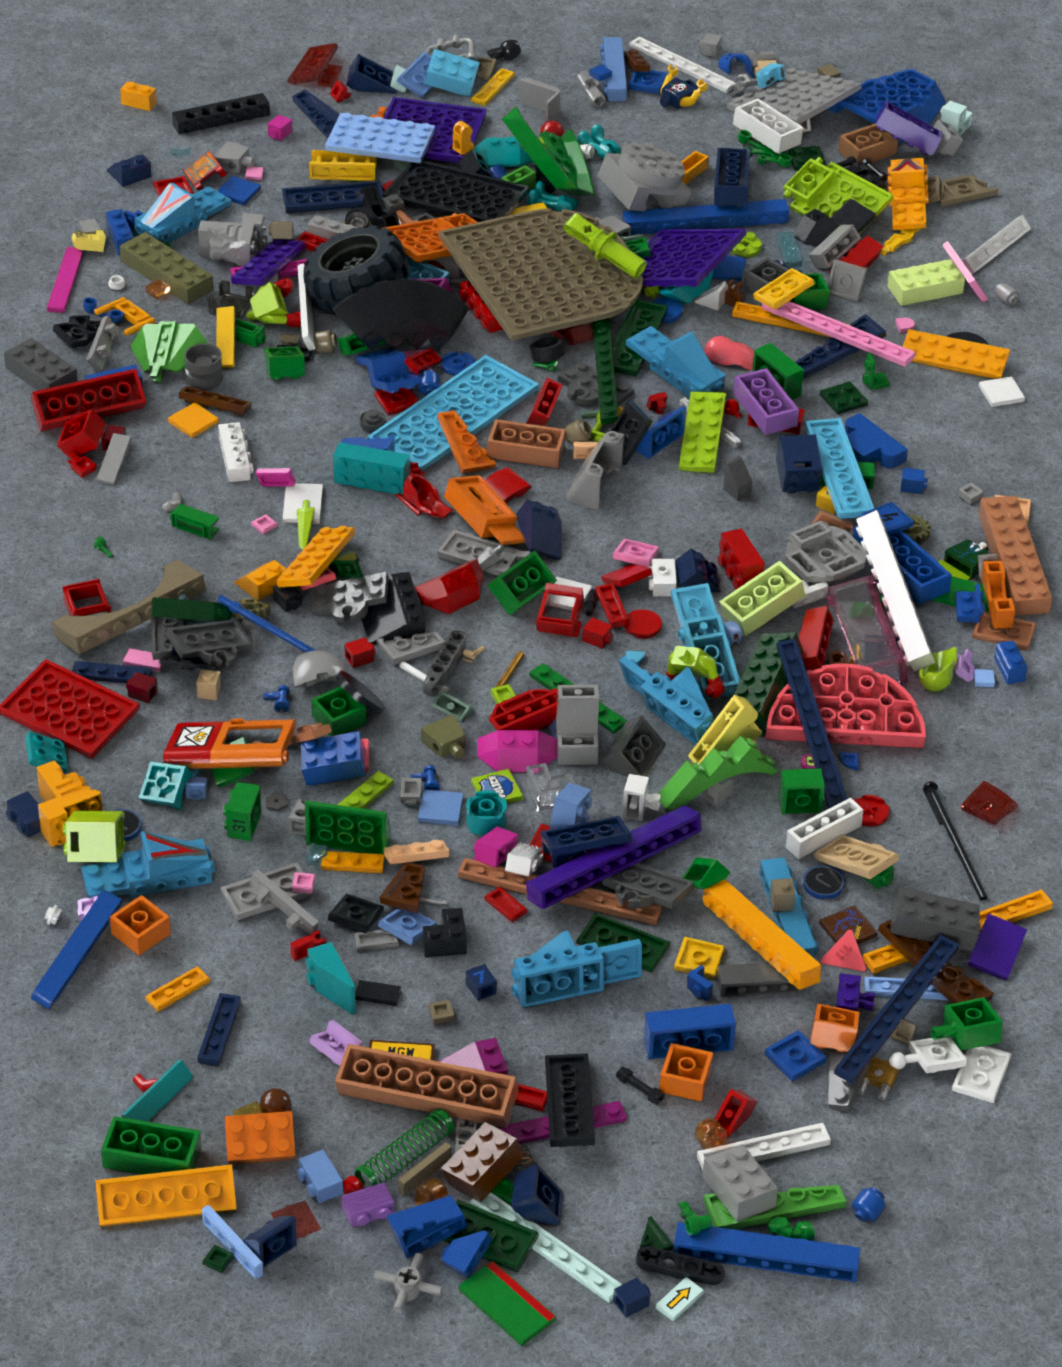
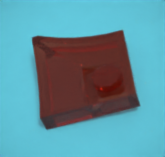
[961,781,1018,825]

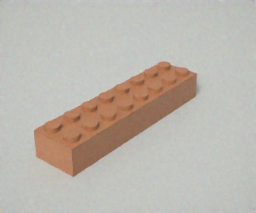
[978,496,1052,616]
[335,1044,519,1128]

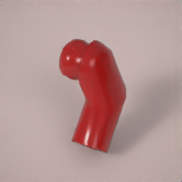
[133,1074,158,1093]

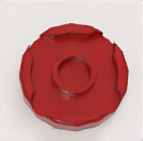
[624,609,662,639]

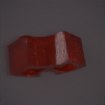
[558,323,594,346]

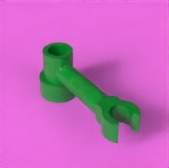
[677,1201,712,1236]

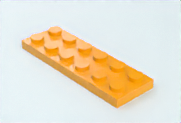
[902,329,1010,379]
[276,526,356,588]
[95,1164,237,1227]

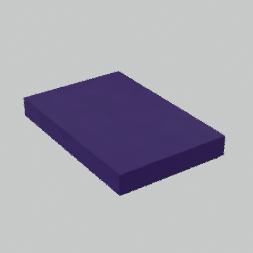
[967,913,1027,981]

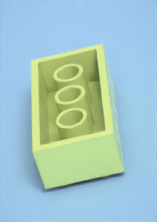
[887,259,965,306]
[719,561,806,637]

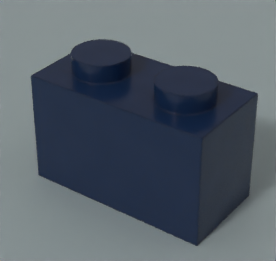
[6,791,41,837]

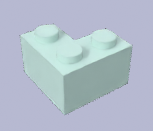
[940,101,972,136]

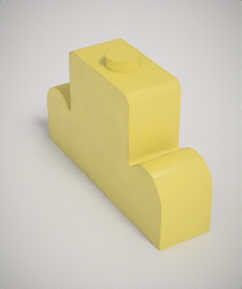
[688,695,762,764]

